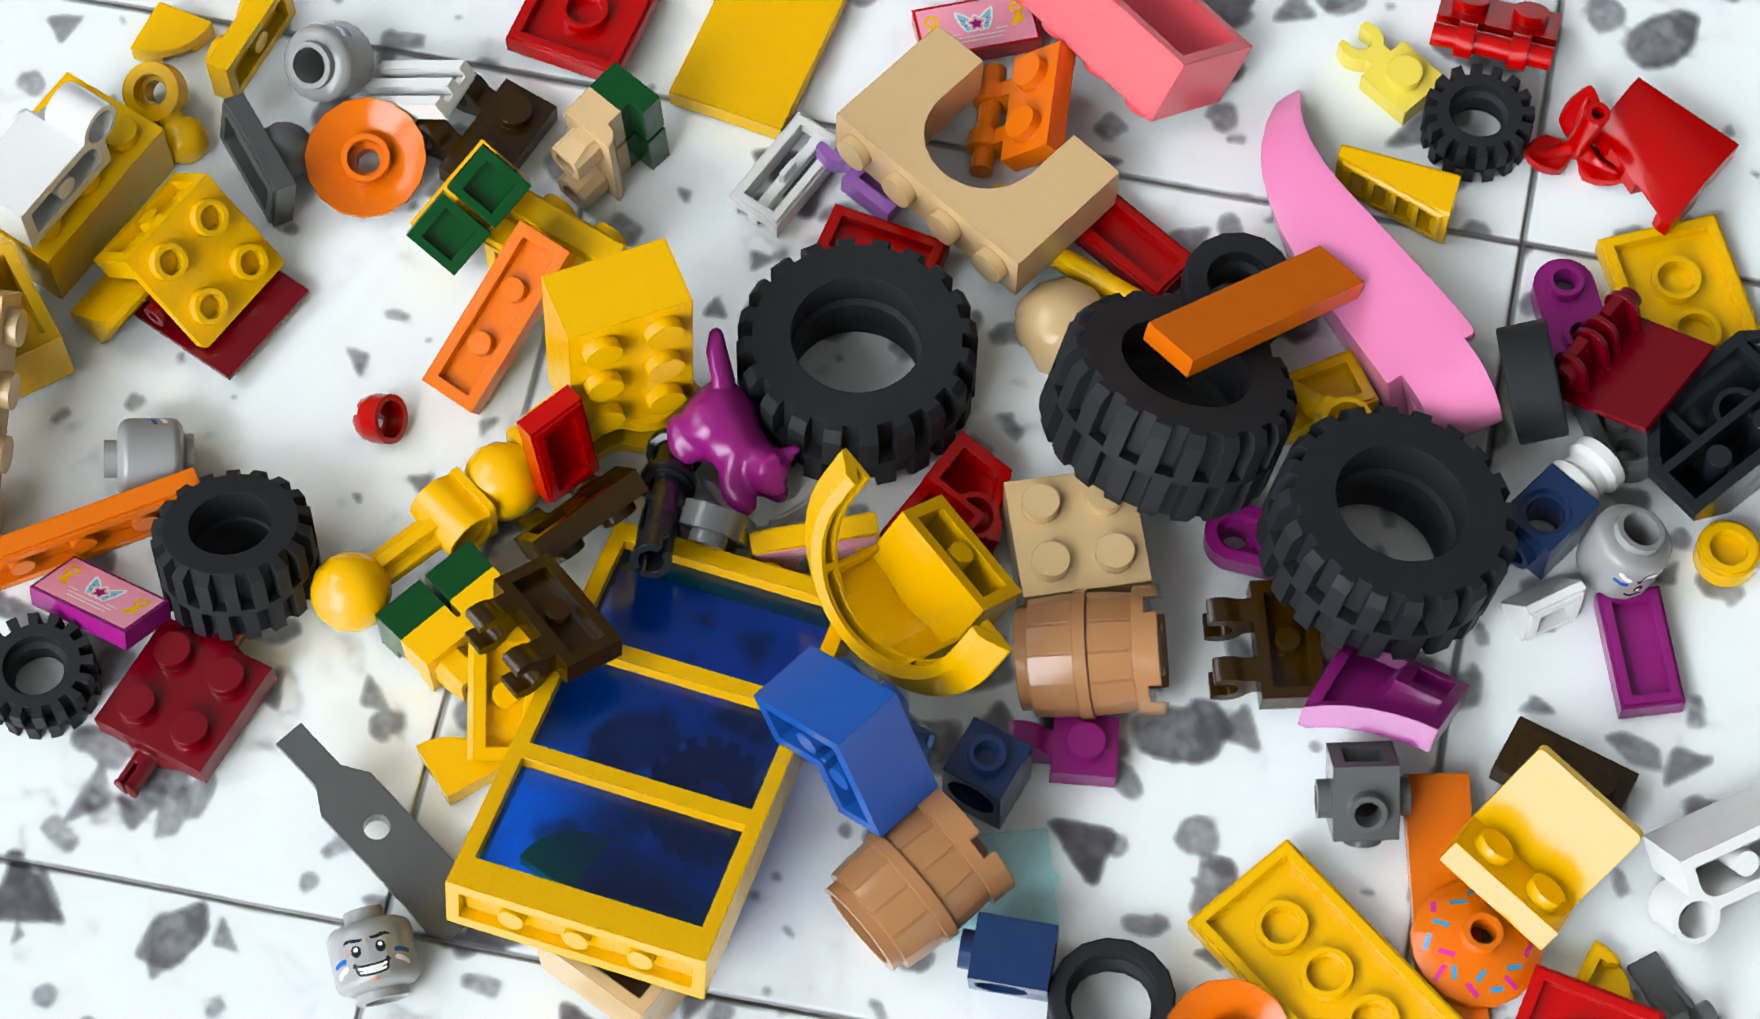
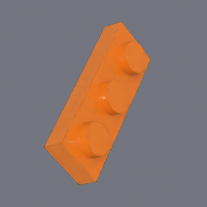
[422,220,578,415]

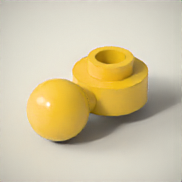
[122,61,210,164]

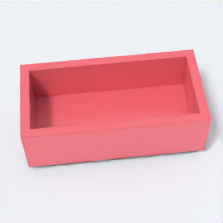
[1014,0,1253,122]

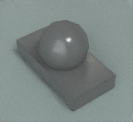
[220,93,310,227]

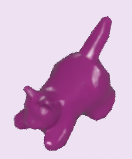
[667,327,800,516]

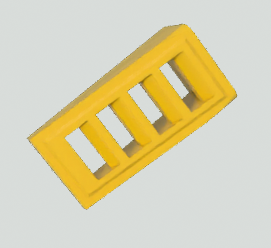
[1335,145,1461,243]

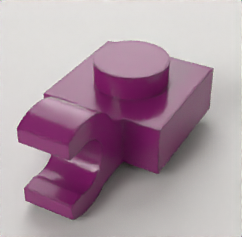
[1008,716,1120,788]

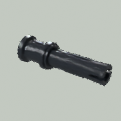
[630,428,701,579]

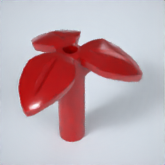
[1524,85,1622,186]

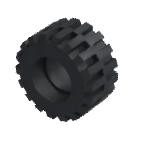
[150,469,322,641]

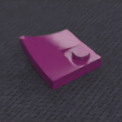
[1297,644,1471,752]

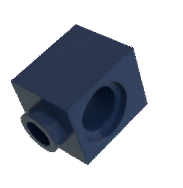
[1511,463,1601,580]
[942,716,1033,830]
[957,912,1059,1002]

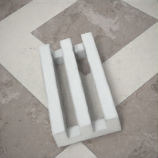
[356,60,477,119]
[727,112,838,238]

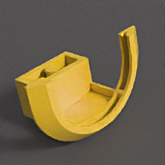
[805,448,1022,696]

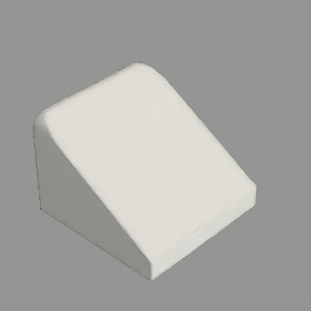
[1501,577,1586,641]

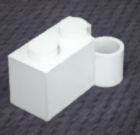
[0,81,117,249]
[1643,782,1760,945]

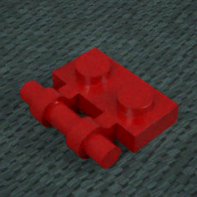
[1429,0,1563,72]

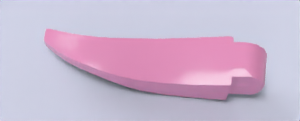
[1261,90,1502,437]

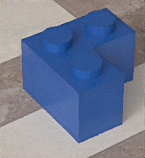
[753,645,938,838]

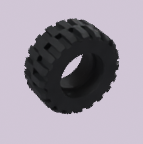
[736,238,978,485]
[1039,291,1298,522]
[1256,406,1518,660]

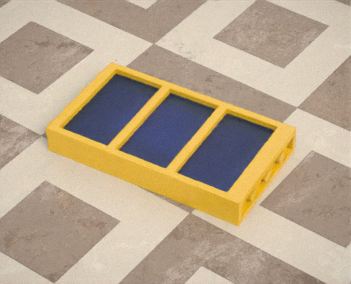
[445,521,850,1000]

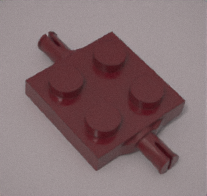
[94,618,277,798]

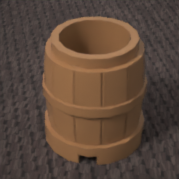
[1013,584,1169,720]
[825,788,1016,971]

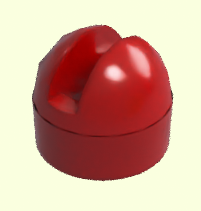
[352,393,408,444]

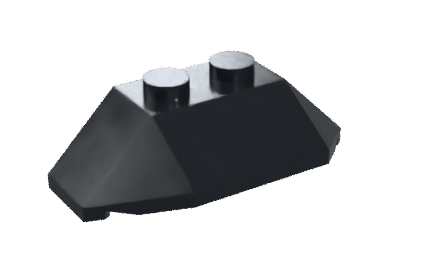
[1647,330,1760,521]

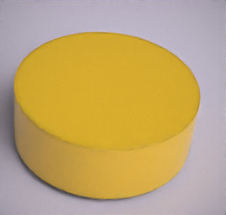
[1693,520,1760,588]

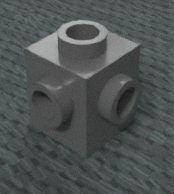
[1314,741,1411,848]

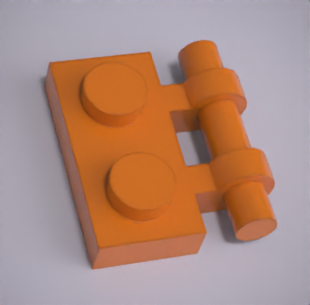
[966,40,1076,179]

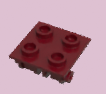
[134,270,310,381]
[1554,287,1715,433]

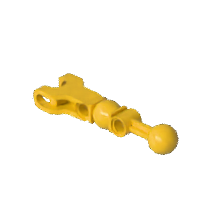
[310,379,702,632]

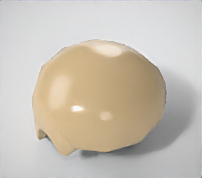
[1014,277,1102,374]

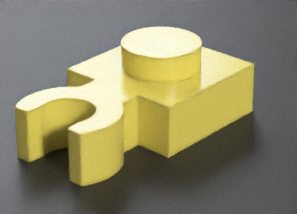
[1336,21,1442,126]

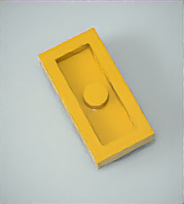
[205,0,296,99]
[467,628,535,761]

